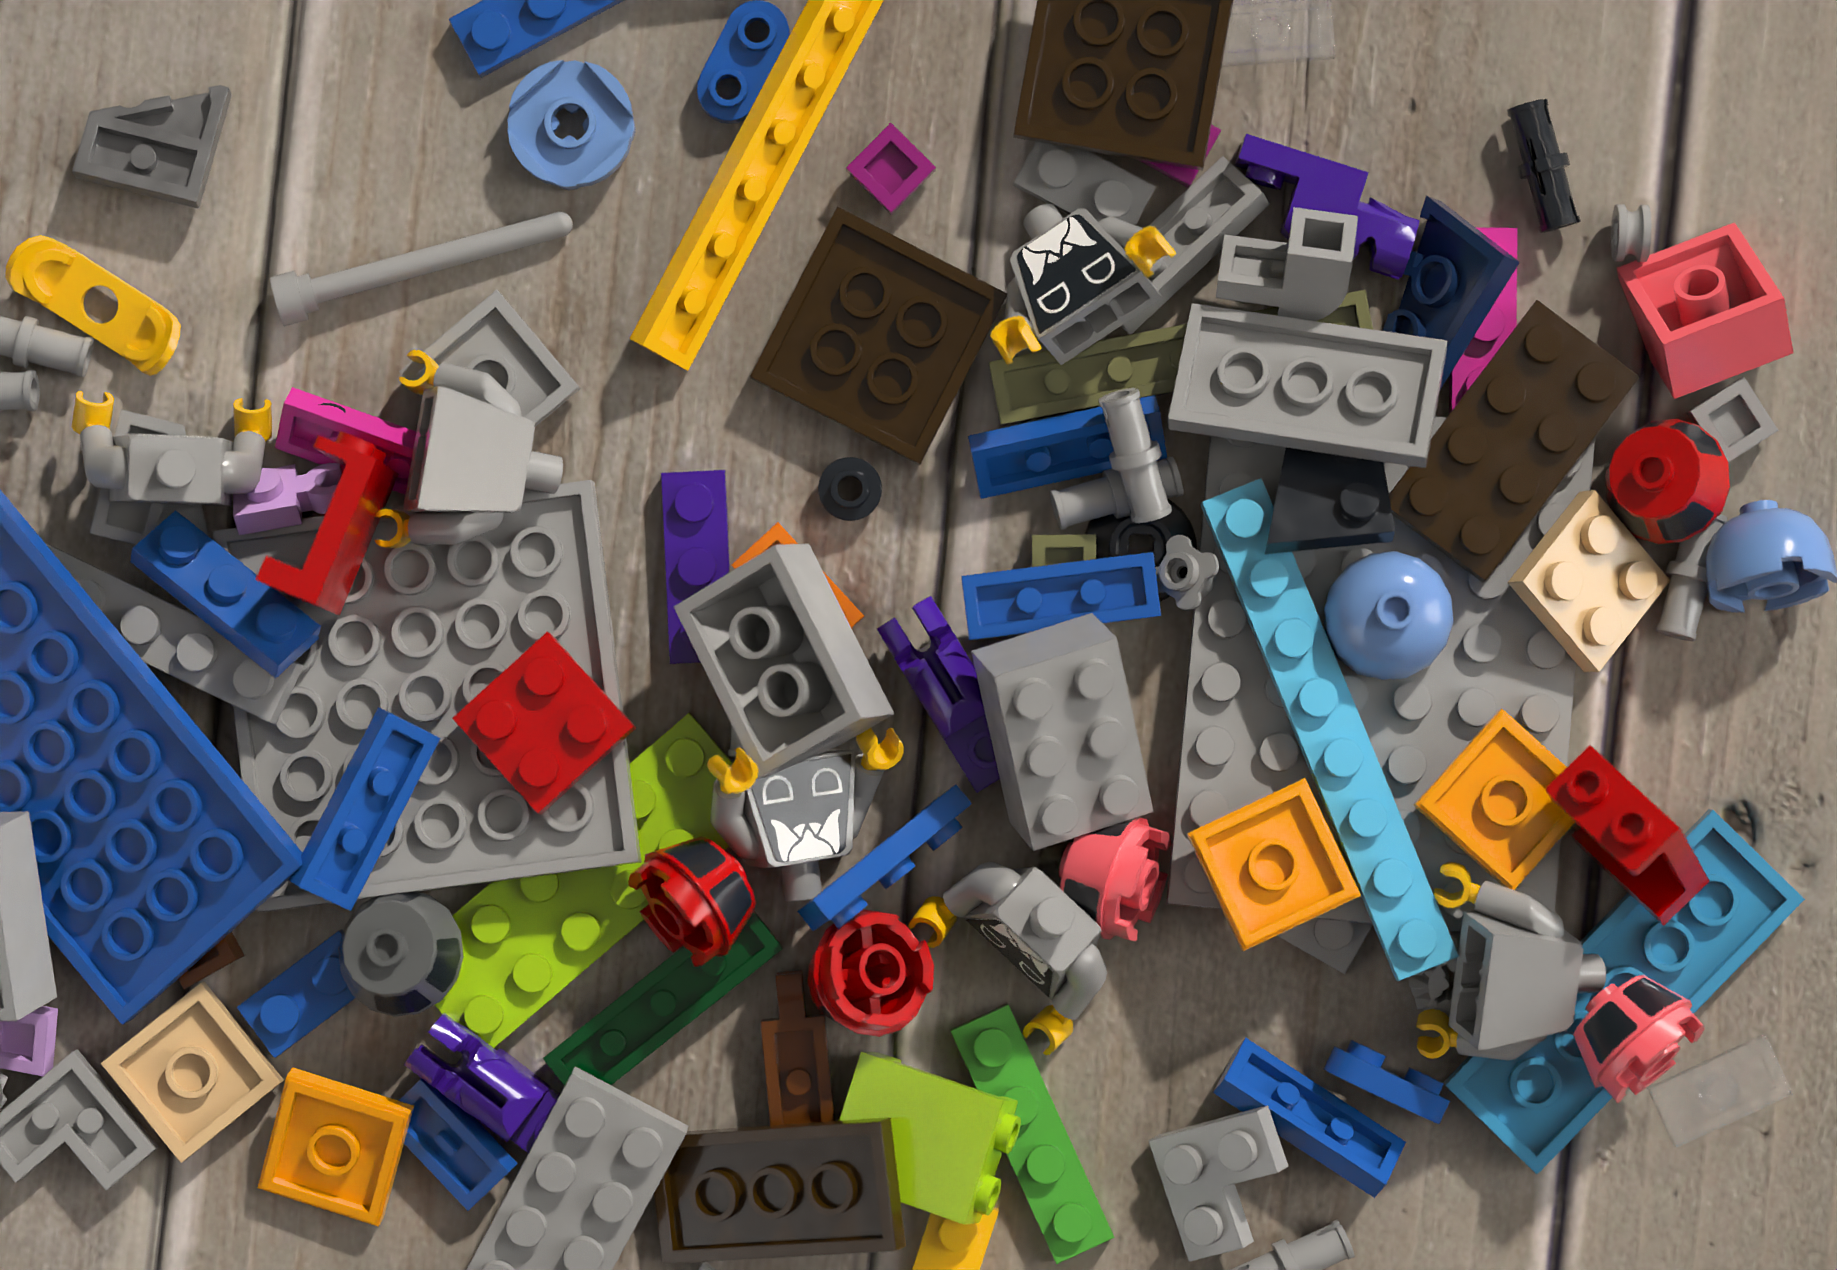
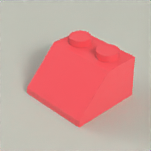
[1616,222,1793,399]

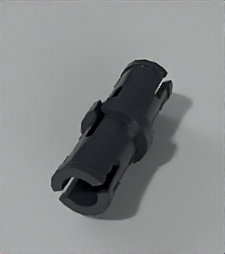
[1507,99,1581,233]

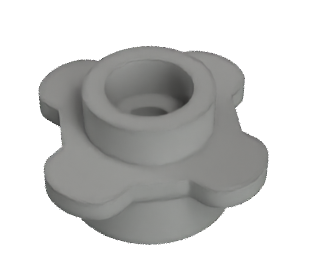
[1155,535,1219,611]

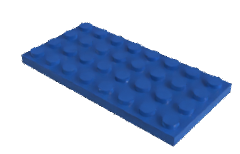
[0,490,303,1025]

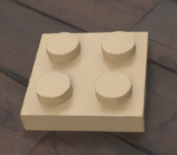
[1508,490,1670,672]
[101,981,284,1163]

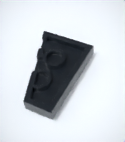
[1265,447,1395,554]

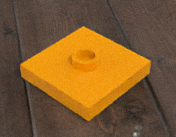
[1413,709,1575,890]
[1187,778,1361,951]
[257,1067,414,1227]

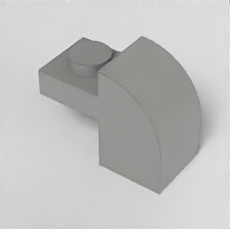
[1215,207,1358,321]

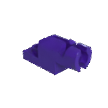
[1234,134,1419,280]
[877,596,1000,793]
[404,1013,560,1153]

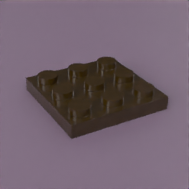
[1013,0,1233,171]
[750,206,1007,465]

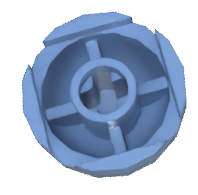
[1706,500,1837,612]
[1324,551,1454,680]

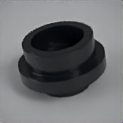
[818,457,882,521]

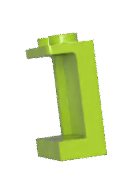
[839,1052,1021,1225]

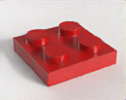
[452,631,636,815]

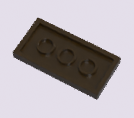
[1389,300,1640,583]
[654,1117,906,1264]

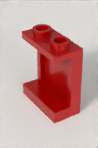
[256,431,399,616]
[1546,745,1710,926]

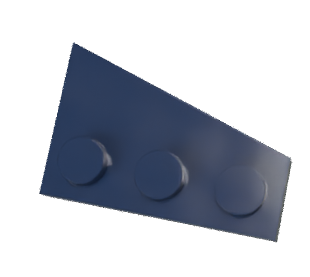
[1383,195,1520,390]

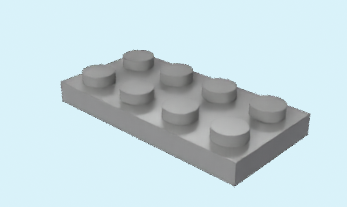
[1168,303,1447,468]
[466,1067,689,1270]

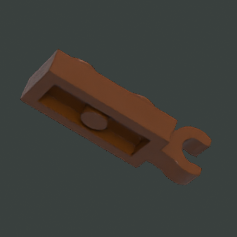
[761,969,835,1125]

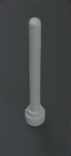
[270,212,573,326]

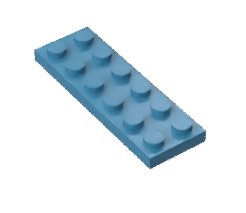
[1443,809,1805,1174]

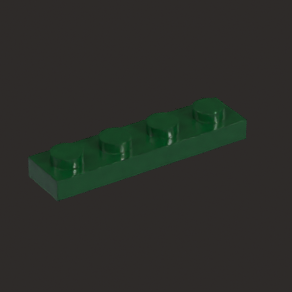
[543,910,784,1086]

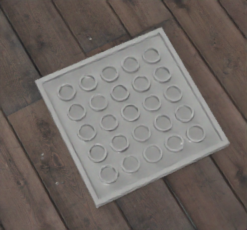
[213,480,641,912]

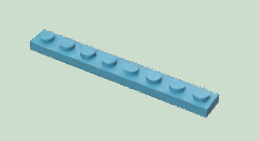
[1200,478,1459,981]

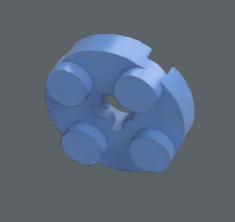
[507,60,636,190]

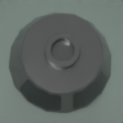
[338,892,464,1017]

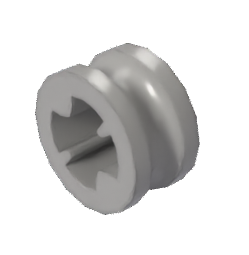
[1611,204,1652,262]

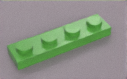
[950,1003,1115,1264]

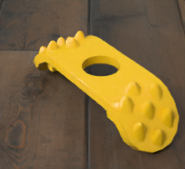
[5,235,181,376]

